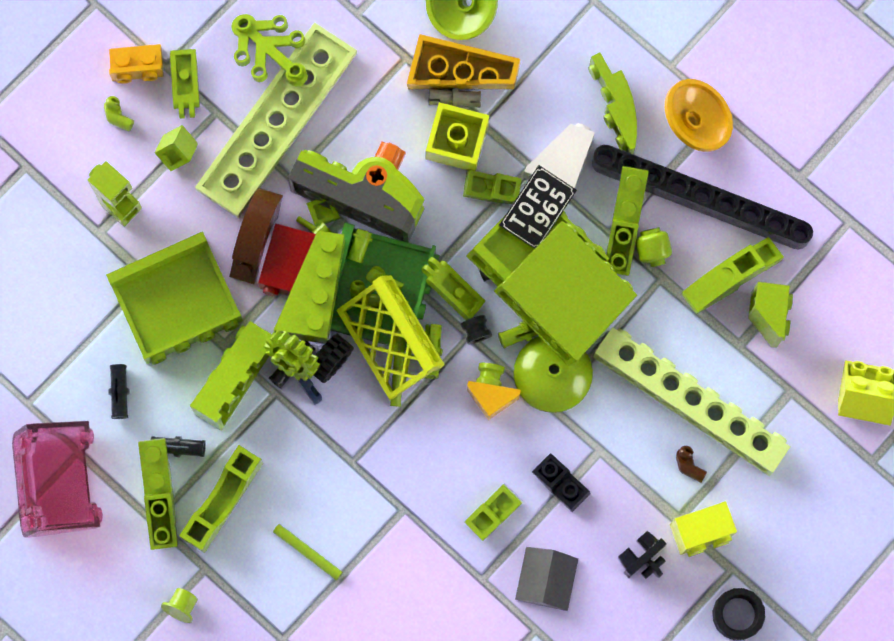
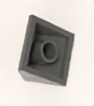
[515,547,579,611]

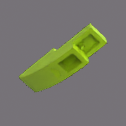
[588,52,637,154]
[606,166,649,276]
[681,237,784,315]
[138,438,178,550]

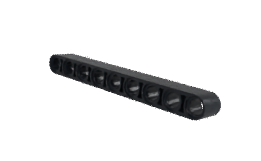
[592,145,813,250]

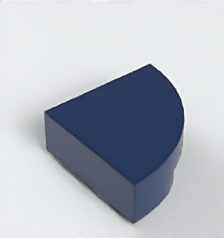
[298,378,322,405]

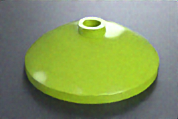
[426,0,498,40]
[513,337,593,413]

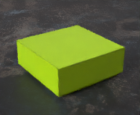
[306,199,340,227]

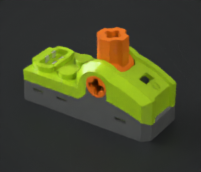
[288,141,425,243]

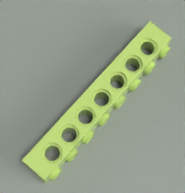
[593,327,791,477]

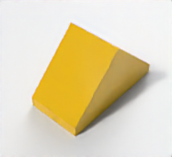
[467,381,521,421]

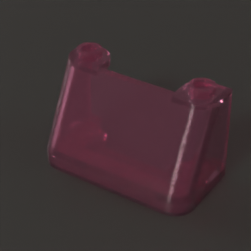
[12,421,102,538]

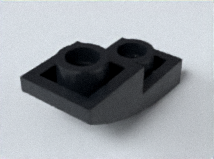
[532,453,591,512]

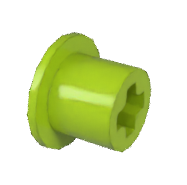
[161,588,198,623]

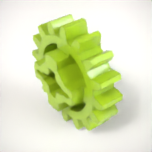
[264,330,320,381]

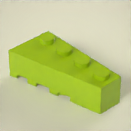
[190,321,271,431]

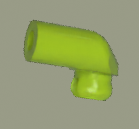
[104,96,134,132]
[349,280,380,307]

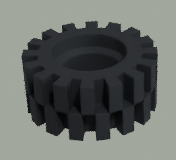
[313,333,354,383]

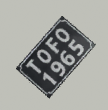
[499,165,577,249]

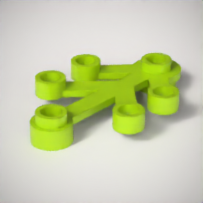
[231,14,308,86]

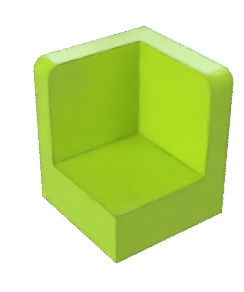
[154,125,198,171]

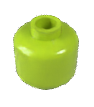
[636,227,672,267]

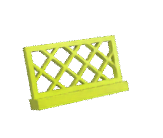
[336,275,445,400]

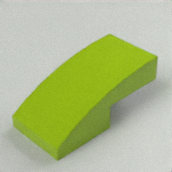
[463,169,522,204]
[464,484,523,541]

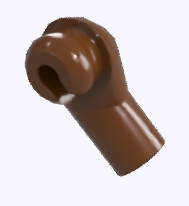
[676,445,707,483]

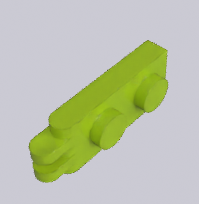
[170,49,200,119]
[421,257,486,321]

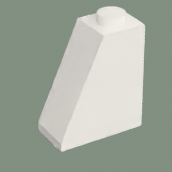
[524,123,595,188]

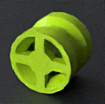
[476,362,505,386]

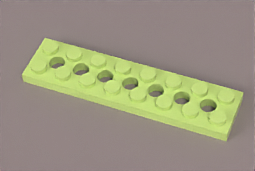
[195,22,357,218]

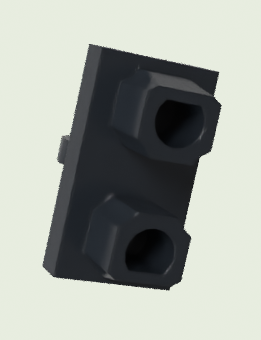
[618,531,667,579]

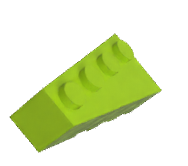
[274,230,345,344]

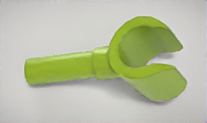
[296,216,331,234]
[366,266,404,289]

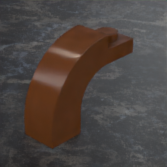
[229,188,283,285]

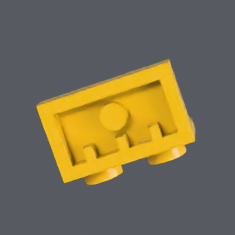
[109,44,164,84]

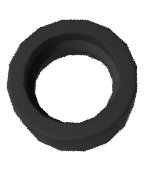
[712,588,765,640]

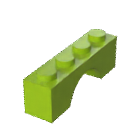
[87,161,142,227]
[179,445,264,553]

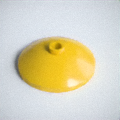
[665,79,733,152]

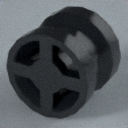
[461,315,492,345]

